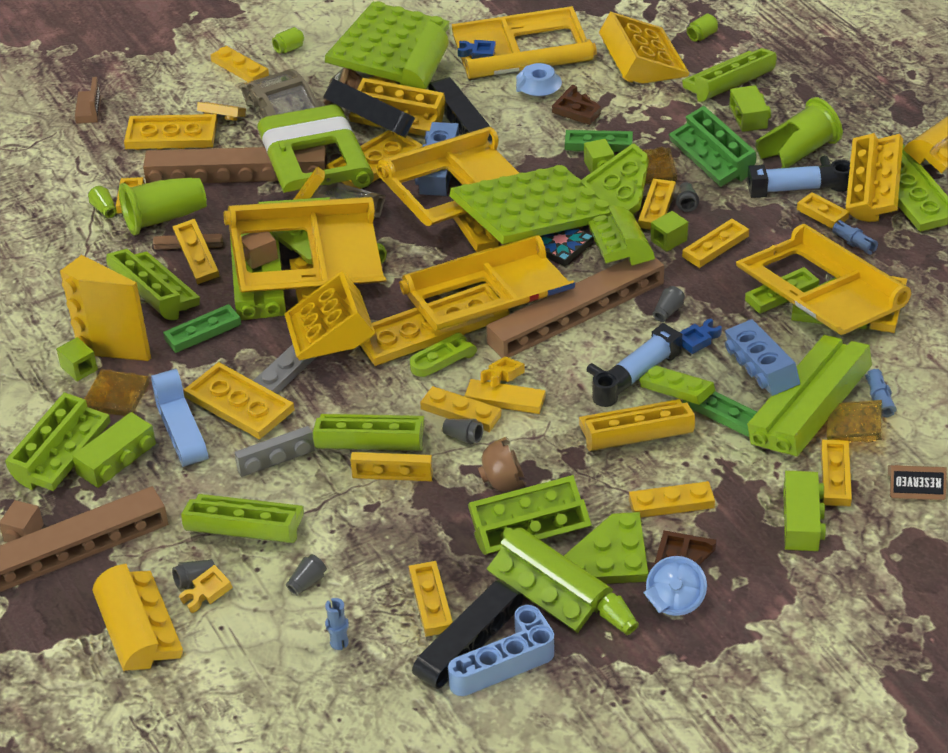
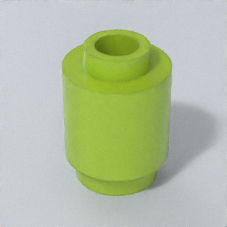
[687,14,718,42]
[272,27,304,54]

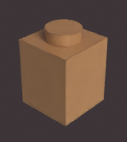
[241,231,278,269]
[0,500,44,543]

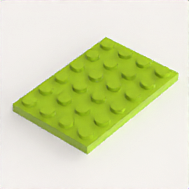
[325,1,449,82]
[449,165,610,244]

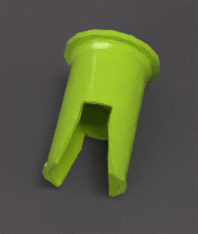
[755,97,843,168]
[119,178,207,236]

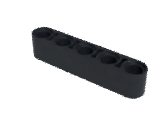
[428,77,492,142]
[323,78,415,138]
[412,580,524,689]

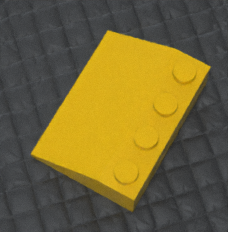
[599,11,690,84]
[60,255,151,361]
[284,270,375,361]

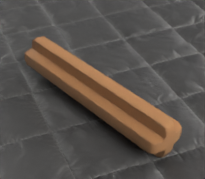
[153,234,223,250]

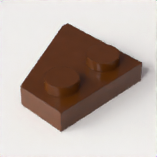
[552,84,601,125]
[654,530,717,565]

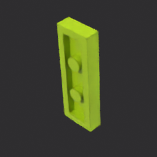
[745,267,820,314]
[639,365,716,405]

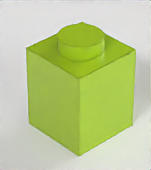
[584,139,614,173]
[650,211,688,252]
[56,337,98,382]

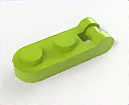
[410,333,477,377]

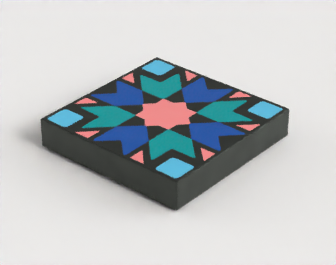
[540,228,594,266]

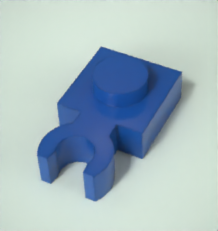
[458,40,496,59]
[680,319,722,354]

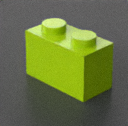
[729,85,771,132]

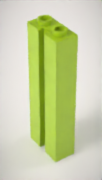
[230,232,286,320]
[747,335,872,456]

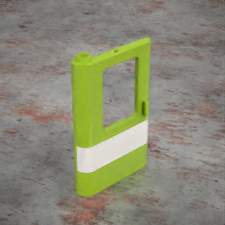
[257,105,374,193]

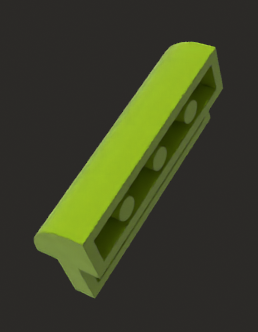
[400,21,449,89]
[682,48,777,102]
[588,206,655,266]
[106,249,200,320]
[5,392,111,491]
[313,414,425,451]
[468,475,592,555]
[181,494,304,543]
[487,527,613,633]

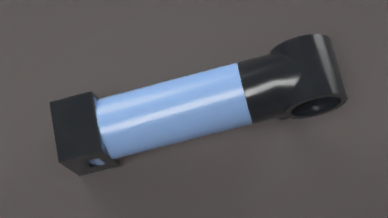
[747,155,850,198]
[586,323,683,407]

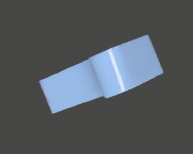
[151,369,209,467]
[448,605,554,696]

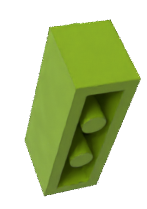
[72,412,156,488]
[783,470,826,551]

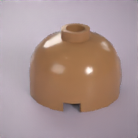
[478,436,526,492]

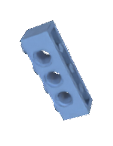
[415,122,459,196]
[725,319,800,396]

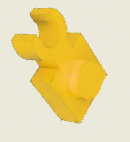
[481,356,525,387]
[179,565,233,613]

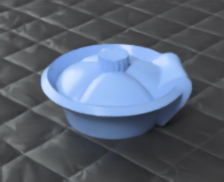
[516,63,562,96]
[643,556,707,616]

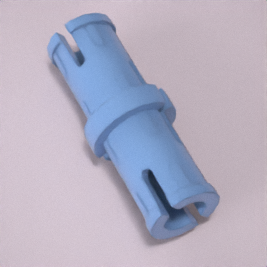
[832,220,878,255]
[865,369,897,418]
[325,598,349,650]

